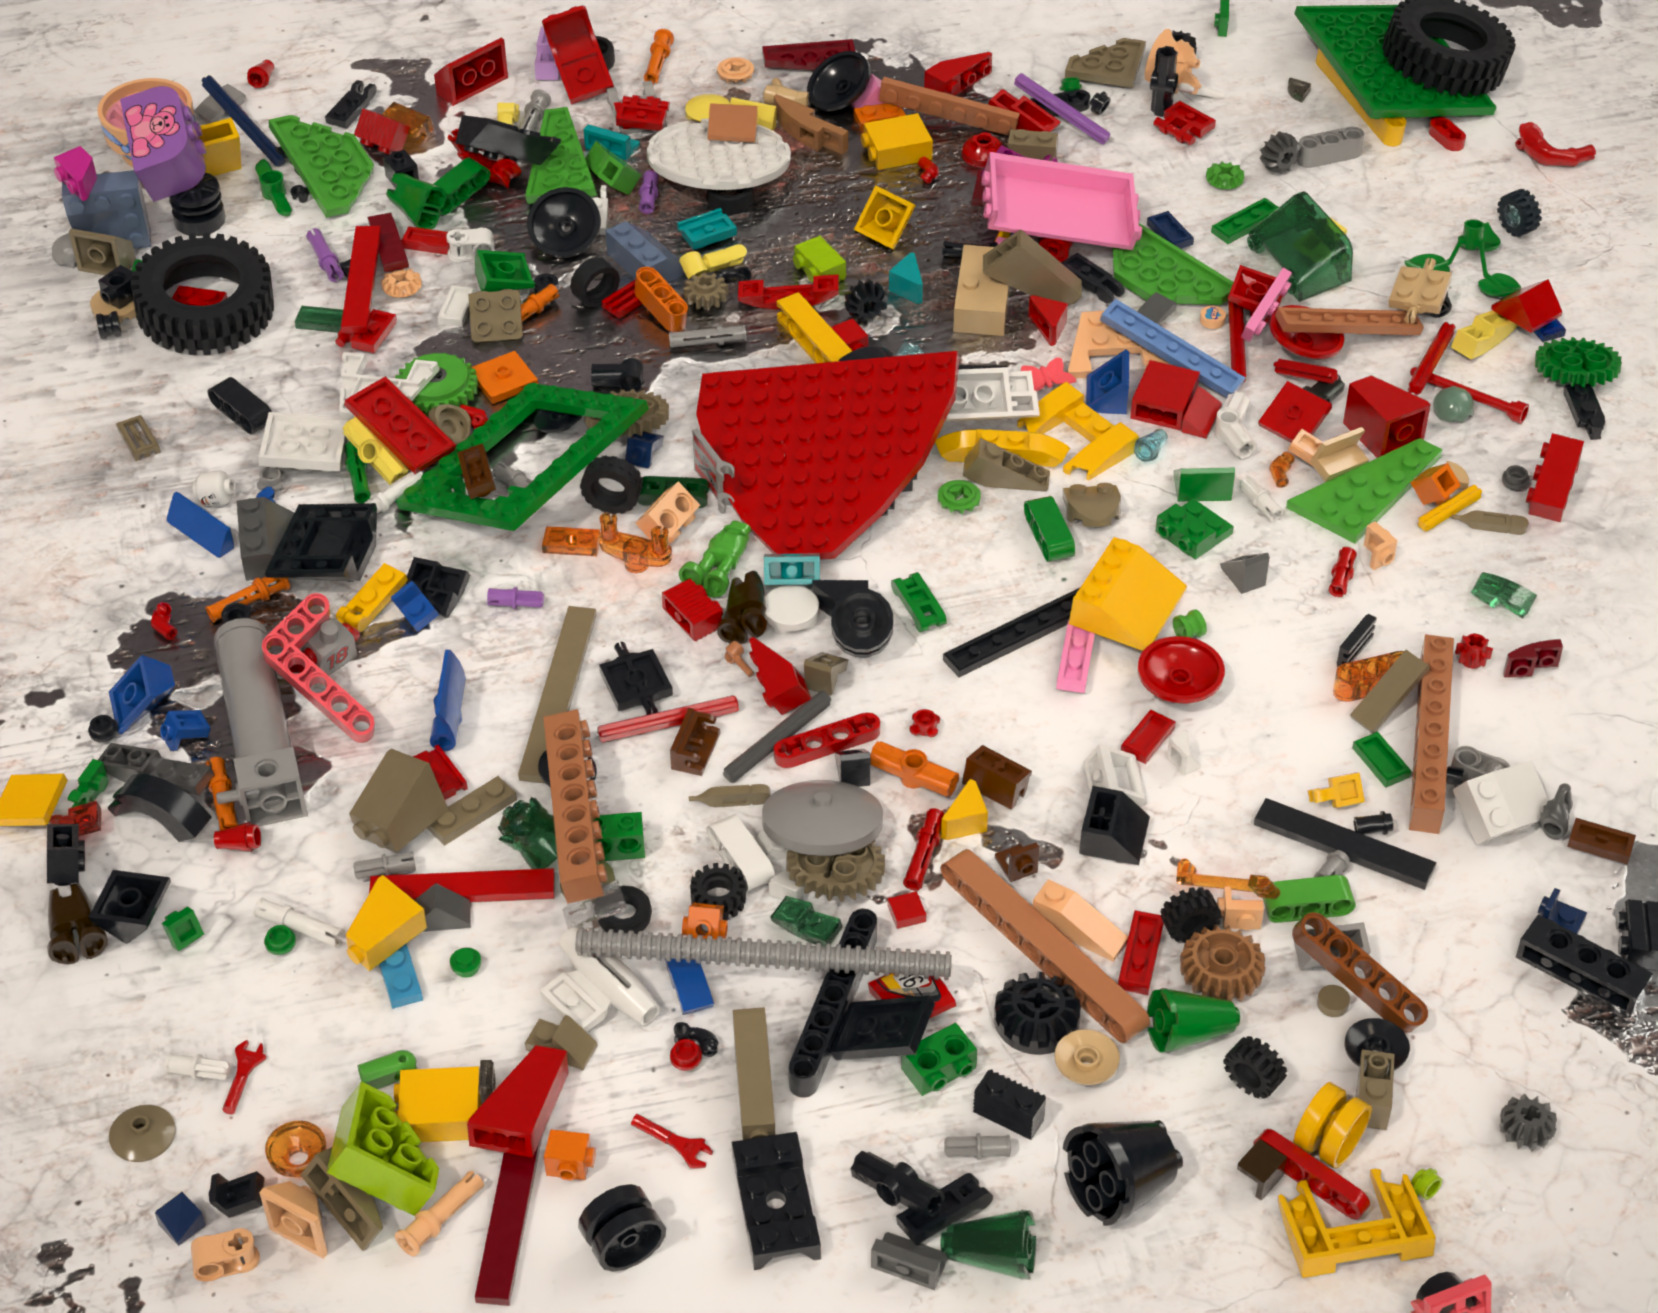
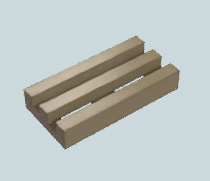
[116,415,161,461]

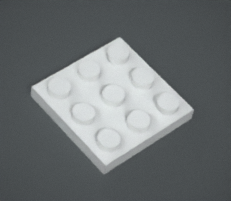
[258,412,348,472]

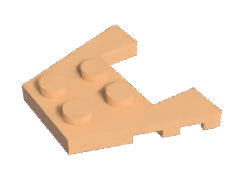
[1068,311,1168,378]

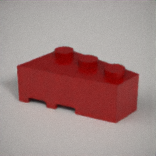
[1525,433,1584,523]

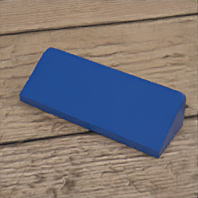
[167,491,234,558]

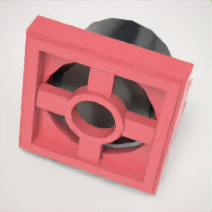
[1411,1272,1492,1313]

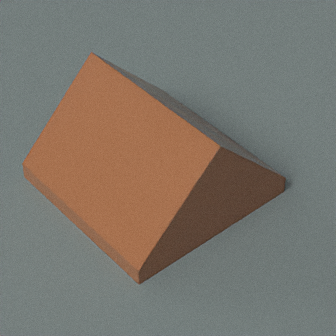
[708,103,758,142]

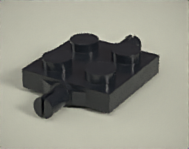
[599,641,673,715]

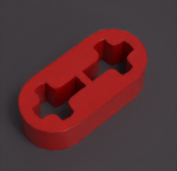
[1428,117,1466,151]

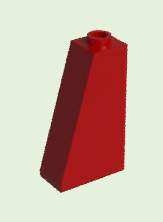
[467,1045,569,1158]

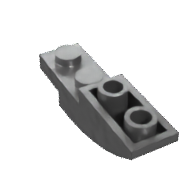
[98,743,214,795]

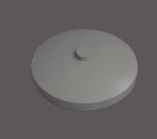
[762,780,883,856]

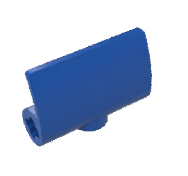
[430,649,466,751]

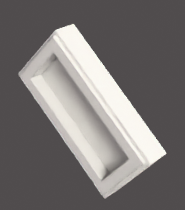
[437,285,476,327]

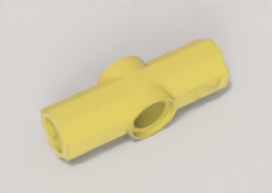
[342,417,409,485]

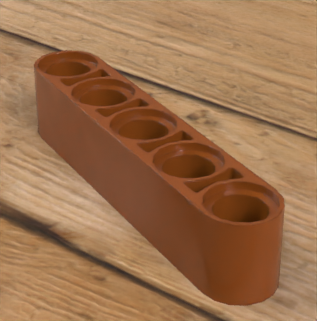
[1292,912,1428,1033]

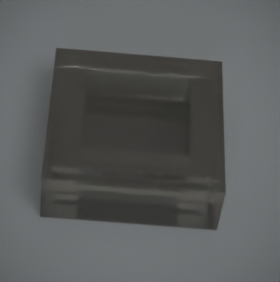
[479,1060,496,1105]

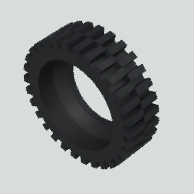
[1382,0,1516,96]
[131,233,274,355]

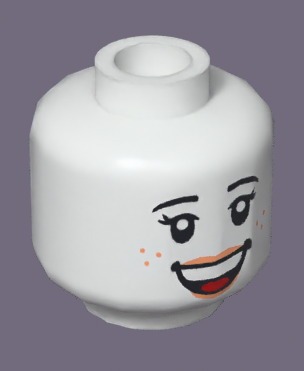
[192,470,236,507]

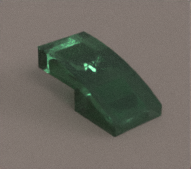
[1470,572,1537,619]
[770,896,843,946]

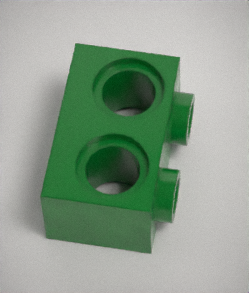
[595,812,645,861]
[901,1022,977,1096]

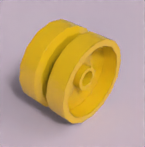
[1293,1082,1372,1169]

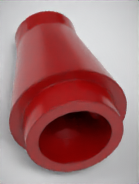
[247,59,275,88]
[213,822,261,852]

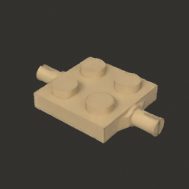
[1389,258,1452,324]

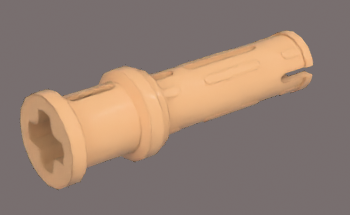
[395,1171,484,1257]

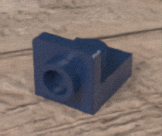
[625,431,664,468]
[1538,888,1587,934]

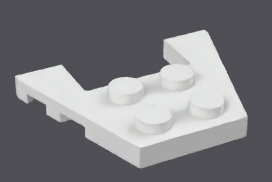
[339,352,440,420]

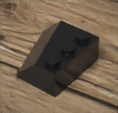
[455,115,561,165]

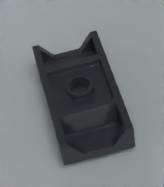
[731,1131,821,1270]

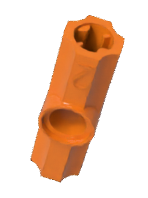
[870,741,959,797]

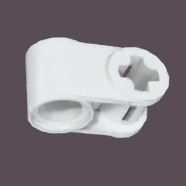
[446,228,495,262]

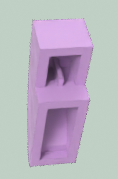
[535,26,560,80]

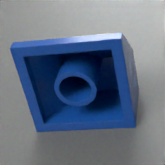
[109,655,175,734]

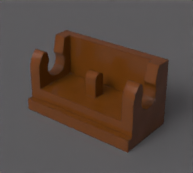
[670,708,720,776]
[962,745,1032,810]

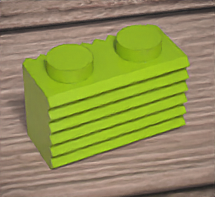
[793,235,846,283]

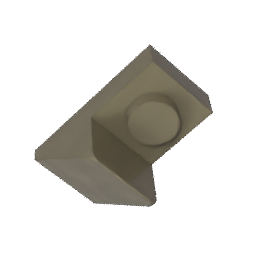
[804,652,849,696]
[525,1015,598,1070]

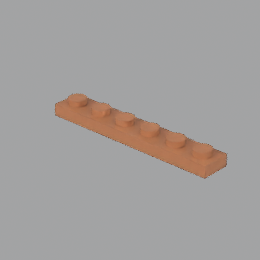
[879,77,1020,136]
[1275,307,1424,336]

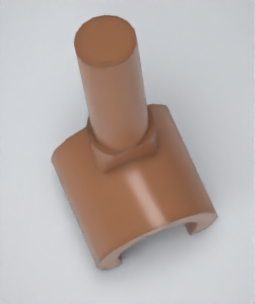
[725,641,754,677]

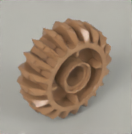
[1180,924,1266,1002]

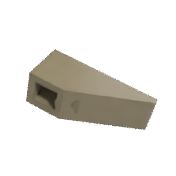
[963,438,1050,492]

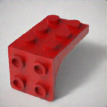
[542,5,614,105]

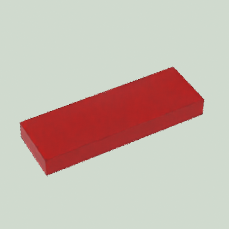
[1118,910,1164,995]

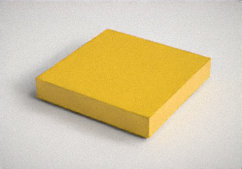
[0,773,68,826]

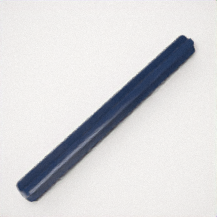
[201,75,286,167]

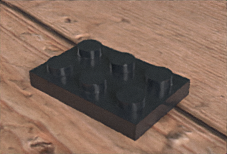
[830,995,935,1060]

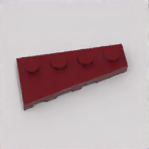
[762,39,856,70]

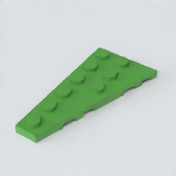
[525,107,598,204]
[1286,438,1443,544]

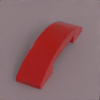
[738,274,839,309]

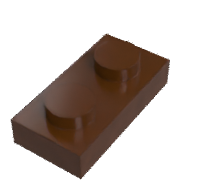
[1567,818,1636,865]

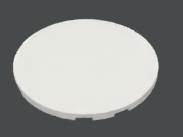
[647,118,791,190]

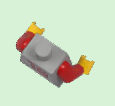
[289,616,360,685]

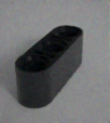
[207,377,272,435]

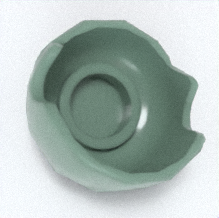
[1433,386,1474,423]

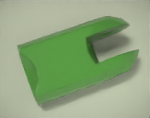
[357,1050,417,1089]

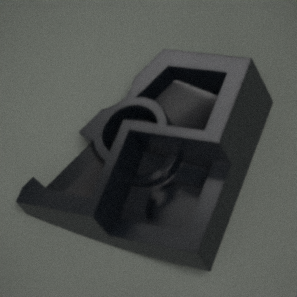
[406,557,471,618]

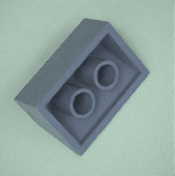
[605,221,685,282]

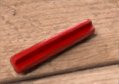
[1273,359,1339,384]

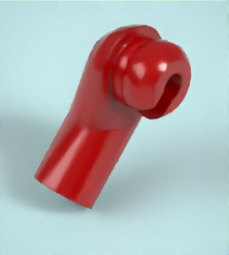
[918,156,939,184]

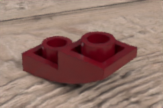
[1503,639,1563,678]

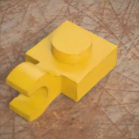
[1307,772,1365,808]

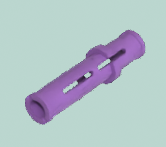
[306,228,344,282]

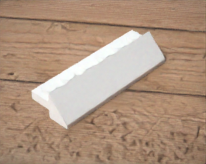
[945,367,1040,421]

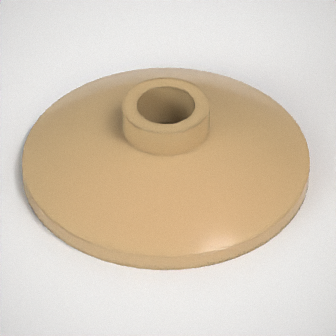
[1055,1029,1120,1085]

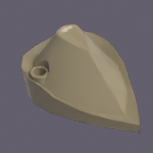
[428,404,471,445]

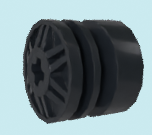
[169,173,226,236]

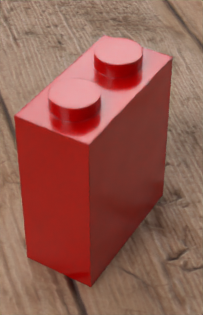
[1130,360,1200,431]

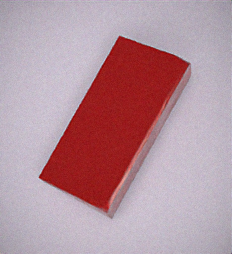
[1181,386,1222,439]

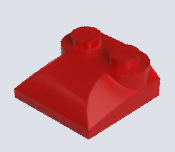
[1228,265,1283,324]

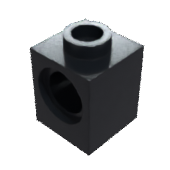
[98,265,133,309]

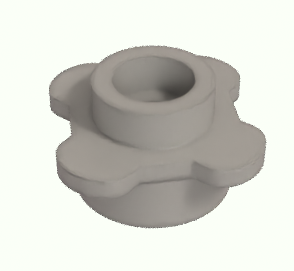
[257,467,287,491]

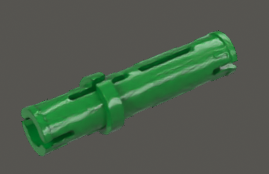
[344,442,371,503]

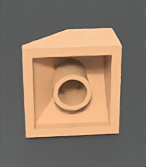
[259,1181,328,1259]

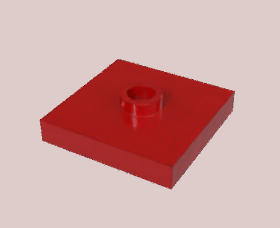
[1258,381,1333,443]

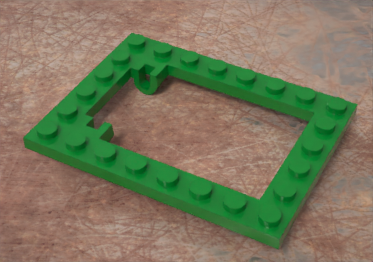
[395,383,649,531]

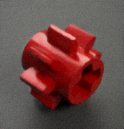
[1455,633,1493,669]

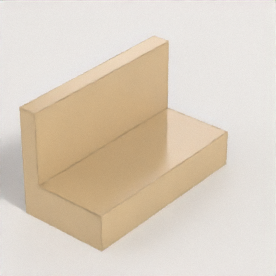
[1310,427,1369,482]

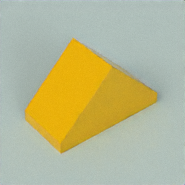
[941,779,988,840]

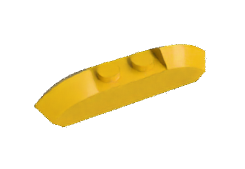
[935,429,1070,467]

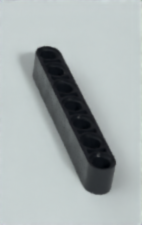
[788,908,877,1098]

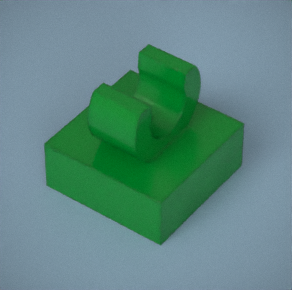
[162,906,204,951]

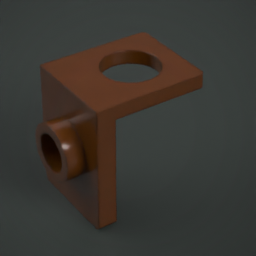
[995,842,1040,882]

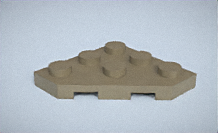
[1065,38,1146,88]

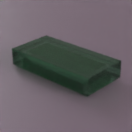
[295,305,343,333]

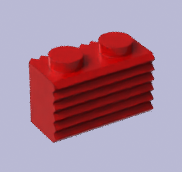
[354,108,410,155]
[662,578,723,641]

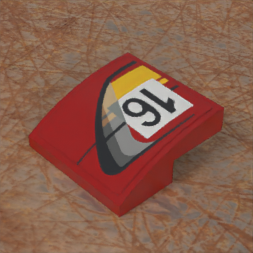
[868,973,957,1018]

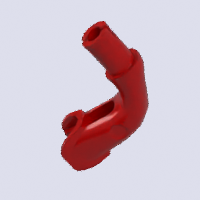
[1515,122,1596,167]
[447,129,522,189]

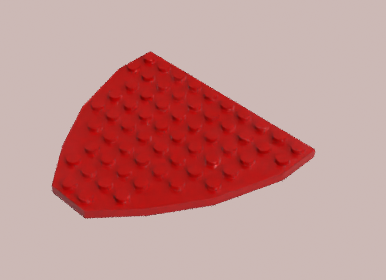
[696,351,959,560]

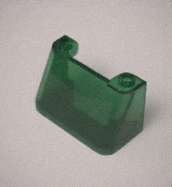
[1247,191,1353,302]

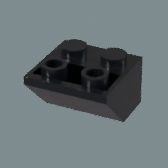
[1079,786,1150,865]

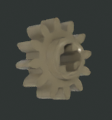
[684,272,728,310]

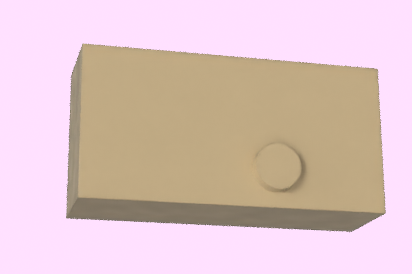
[953,245,1010,336]

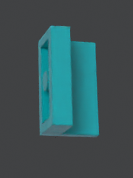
[583,124,640,161]

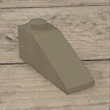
[300,1147,383,1251]

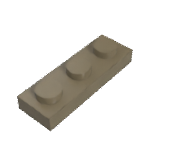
[427,776,517,846]

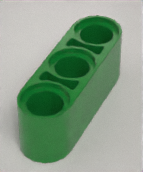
[432,158,490,216]
[1024,496,1075,562]

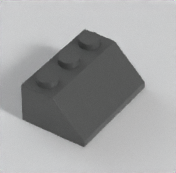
[236,497,294,581]

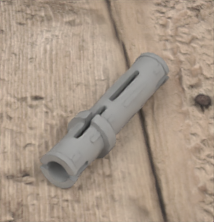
[669,324,747,349]

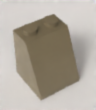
[349,748,449,853]

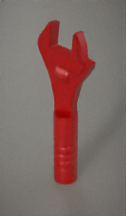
[222,1040,267,1115]
[631,1114,713,1169]

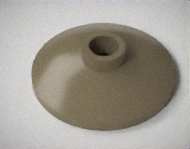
[109,1105,176,1162]

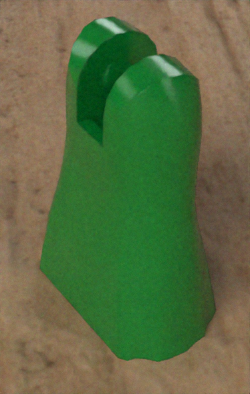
[386,173,447,229]

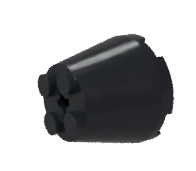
[1062,1120,1183,1226]

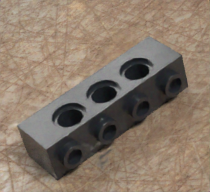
[1515,914,1654,1017]

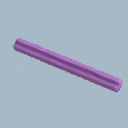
[1014,73,1110,144]

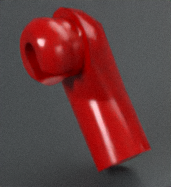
[460,404,488,429]
[151,602,178,640]

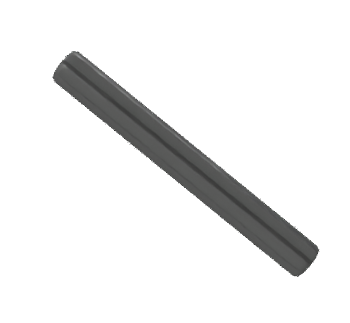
[723,691,832,783]

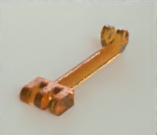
[1176,858,1280,899]

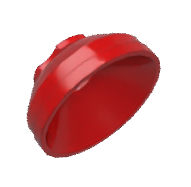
[962,132,1004,168]

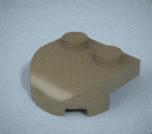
[1063,483,1121,527]

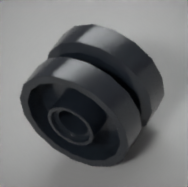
[831,589,893,658]
[578,1184,666,1272]

